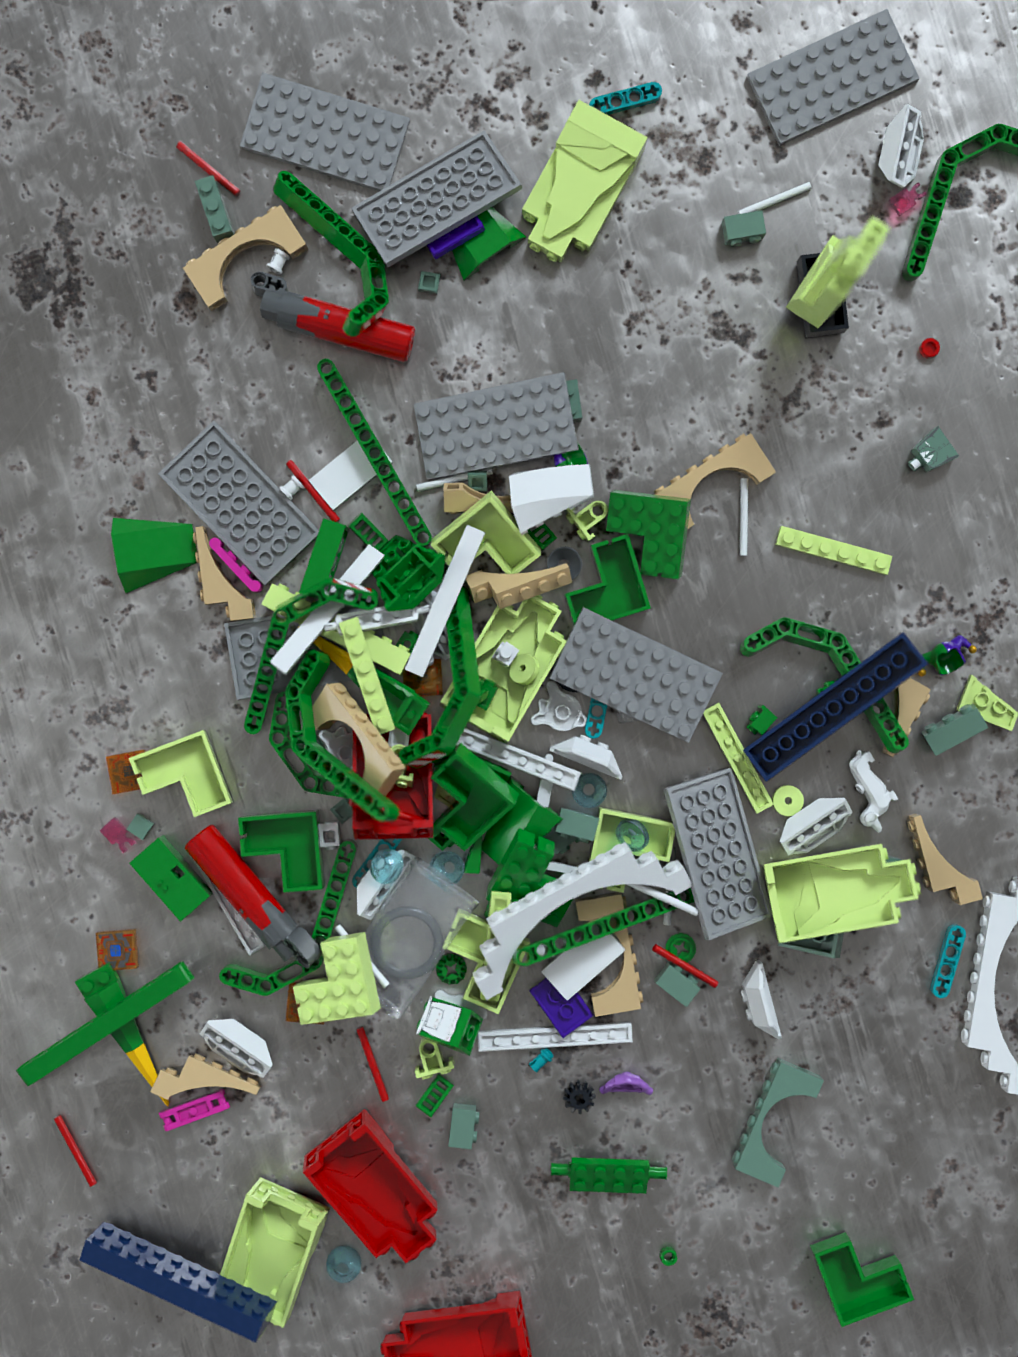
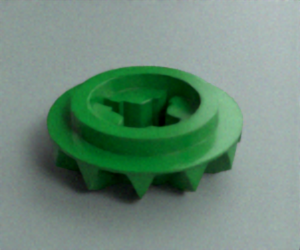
[665,933,696,963]
[436,954,467,985]

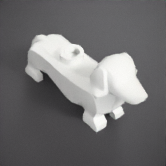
[849,750,899,833]

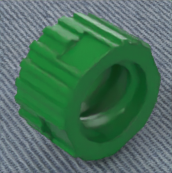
[659,1246,678,1266]

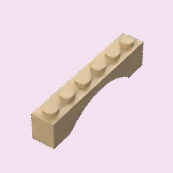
[443,483,514,514]

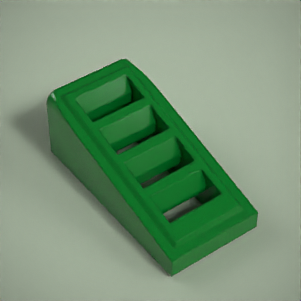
[347,513,389,551]
[527,523,557,551]
[463,836,482,874]
[415,1074,454,1118]

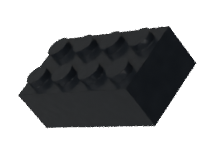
[797,253,849,338]

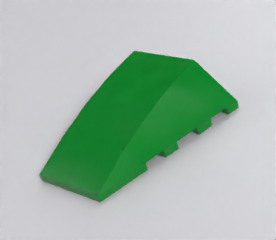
[452,207,526,281]
[111,518,197,594]
[372,535,446,612]
[482,776,564,865]

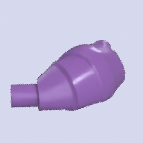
[599,1071,653,1095]

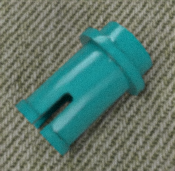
[529,1048,554,1072]

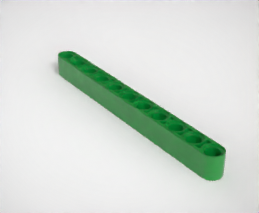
[317,359,432,547]
[512,887,695,966]
[16,961,195,1086]

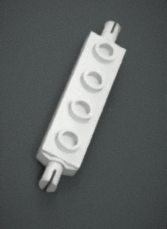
[324,604,430,636]

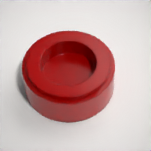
[919,338,940,359]

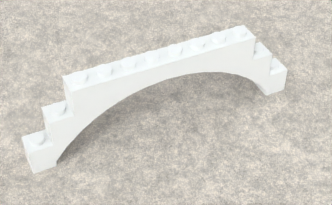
[473,842,692,1000]
[961,876,1018,1095]

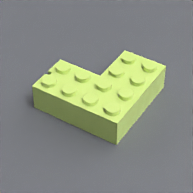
[431,491,541,574]
[129,730,233,817]
[588,807,675,893]
[443,908,530,1014]
[293,932,381,1025]

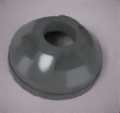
[547,546,582,580]

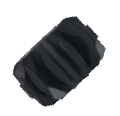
[563,1080,596,1114]

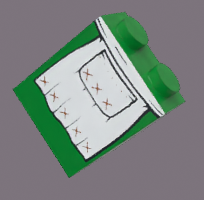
[416,996,483,1056]

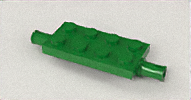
[551,1157,667,1194]

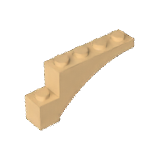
[193,526,256,622]
[465,563,572,609]
[882,674,931,757]
[907,814,983,905]
[150,1053,261,1100]

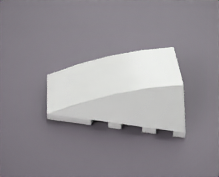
[509,464,594,535]

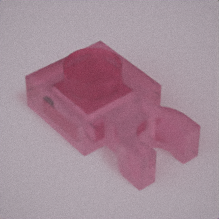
[888,182,926,216]
[100,817,136,853]

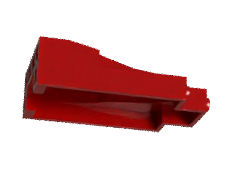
[352,713,433,840]
[303,1109,438,1263]
[380,1291,532,1357]

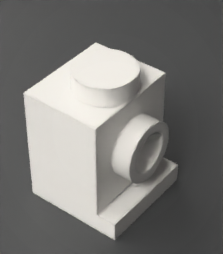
[492,642,519,668]
[318,821,341,850]

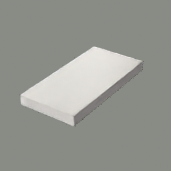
[309,432,393,511]
[541,924,625,1001]

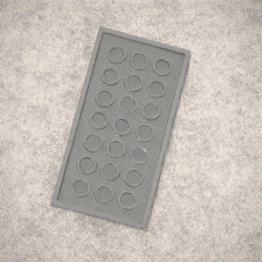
[747,9,920,146]
[240,72,410,191]
[351,130,523,267]
[414,372,579,480]
[158,421,319,586]
[224,599,390,700]
[549,607,723,743]
[664,767,773,940]

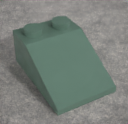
[778,932,844,959]

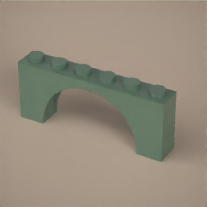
[732,1058,824,1188]

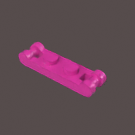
[209,538,263,593]
[158,1088,230,1131]

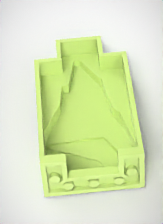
[522,100,648,262]
[786,217,890,328]
[439,595,566,744]
[763,844,921,944]
[220,1177,330,1340]

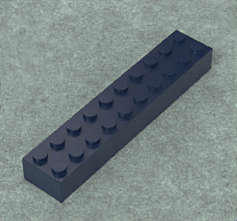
[743,632,929,782]
[79,1222,277,1343]

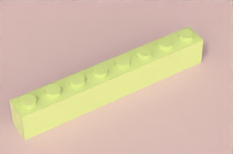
[262,583,411,676]

